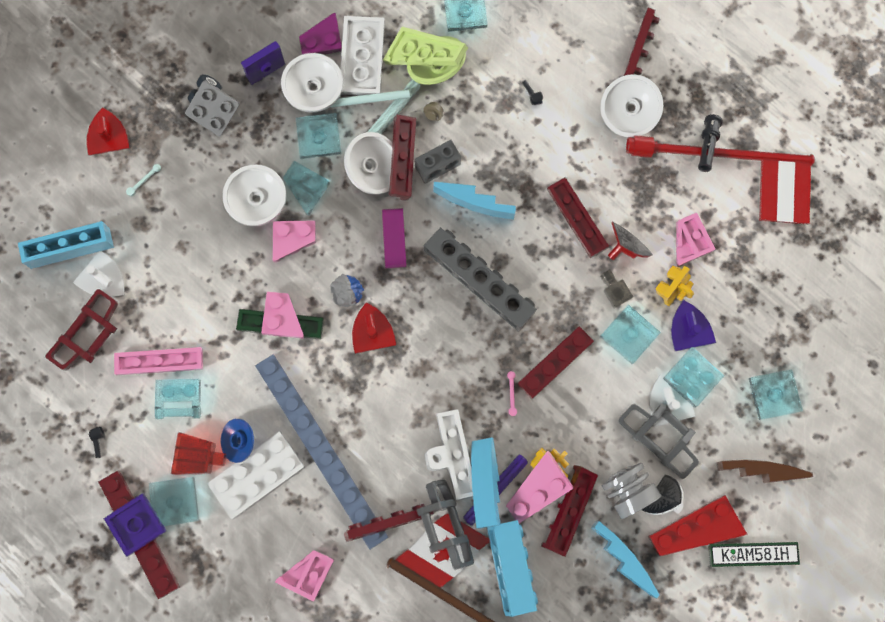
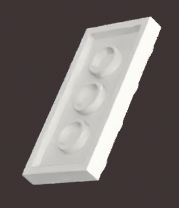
[340,16,385,96]
[207,431,305,520]

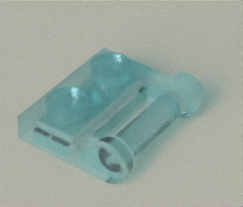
[155,379,201,419]

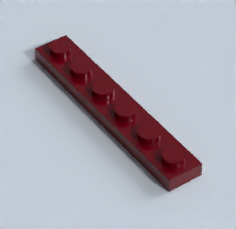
[98,471,180,599]

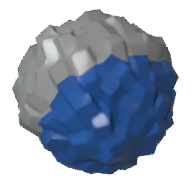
[330,274,364,308]

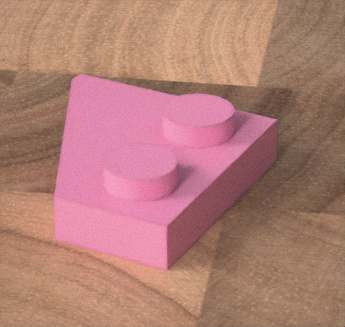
[676,212,715,267]
[273,221,316,262]
[261,292,304,339]
[275,550,334,602]

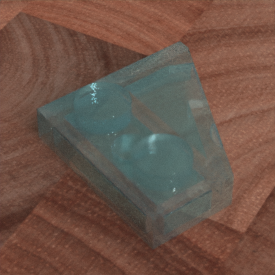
[283,161,330,216]

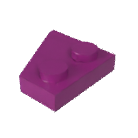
[299,13,342,55]

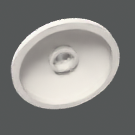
[281,53,343,112]
[601,75,663,137]
[344,132,393,195]
[223,165,286,226]

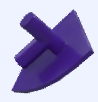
[671,300,716,351]

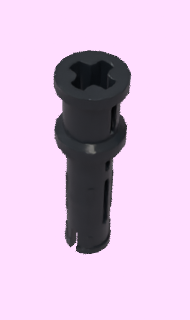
[698,114,723,172]

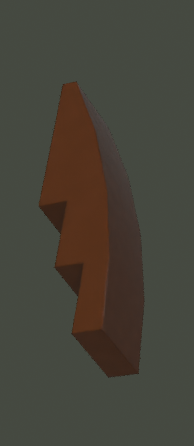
[716,460,813,483]

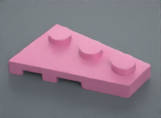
[506,451,573,524]

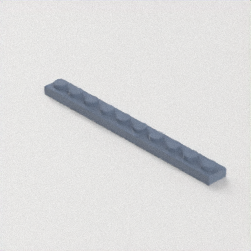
[255,354,389,550]

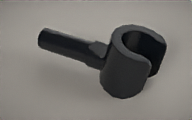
[522,80,543,105]
[89,426,105,459]

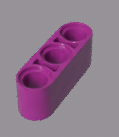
[382,208,407,269]

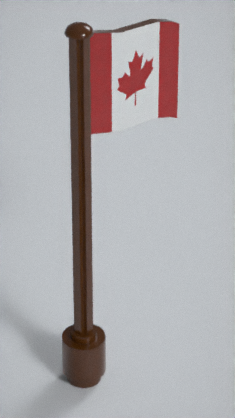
[386,513,495,622]

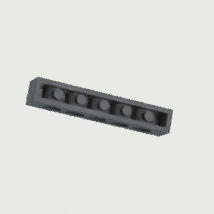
[424,227,537,332]

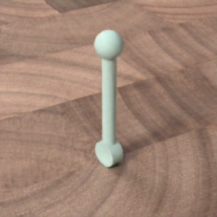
[126,164,161,196]

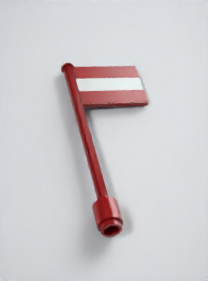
[626,136,815,225]

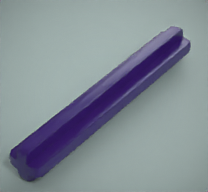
[463,454,528,526]

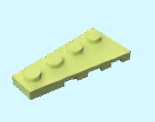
[383,27,468,65]

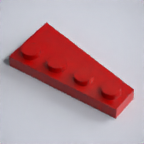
[648,495,748,556]

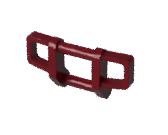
[45,289,118,371]

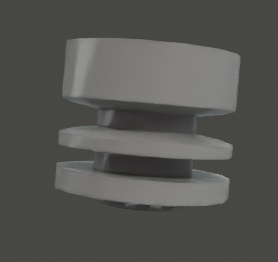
[602,463,661,519]

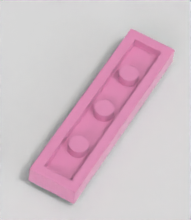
[114,347,203,375]

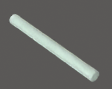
[331,89,411,107]

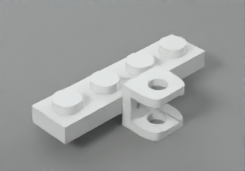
[424,409,473,500]

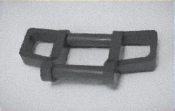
[619,403,699,479]
[417,480,474,570]

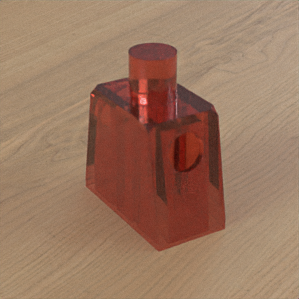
[171,432,226,476]

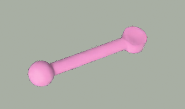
[507,371,517,416]

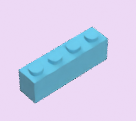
[18,221,114,269]
[487,520,538,617]

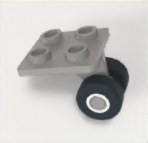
[185,74,240,136]

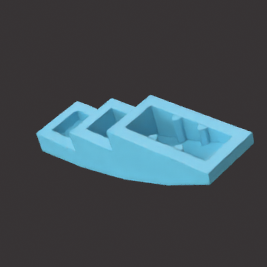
[433,182,516,220]
[471,437,500,529]
[591,521,659,599]

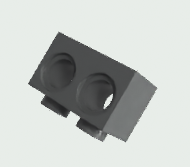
[415,140,461,184]

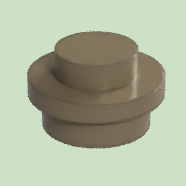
[423,102,443,121]

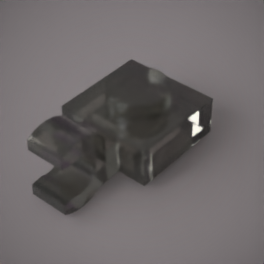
[600,269,633,308]

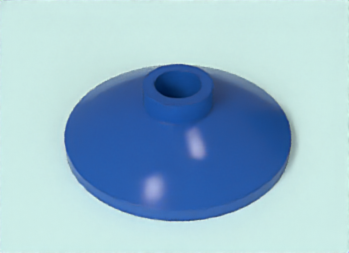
[221,419,254,463]

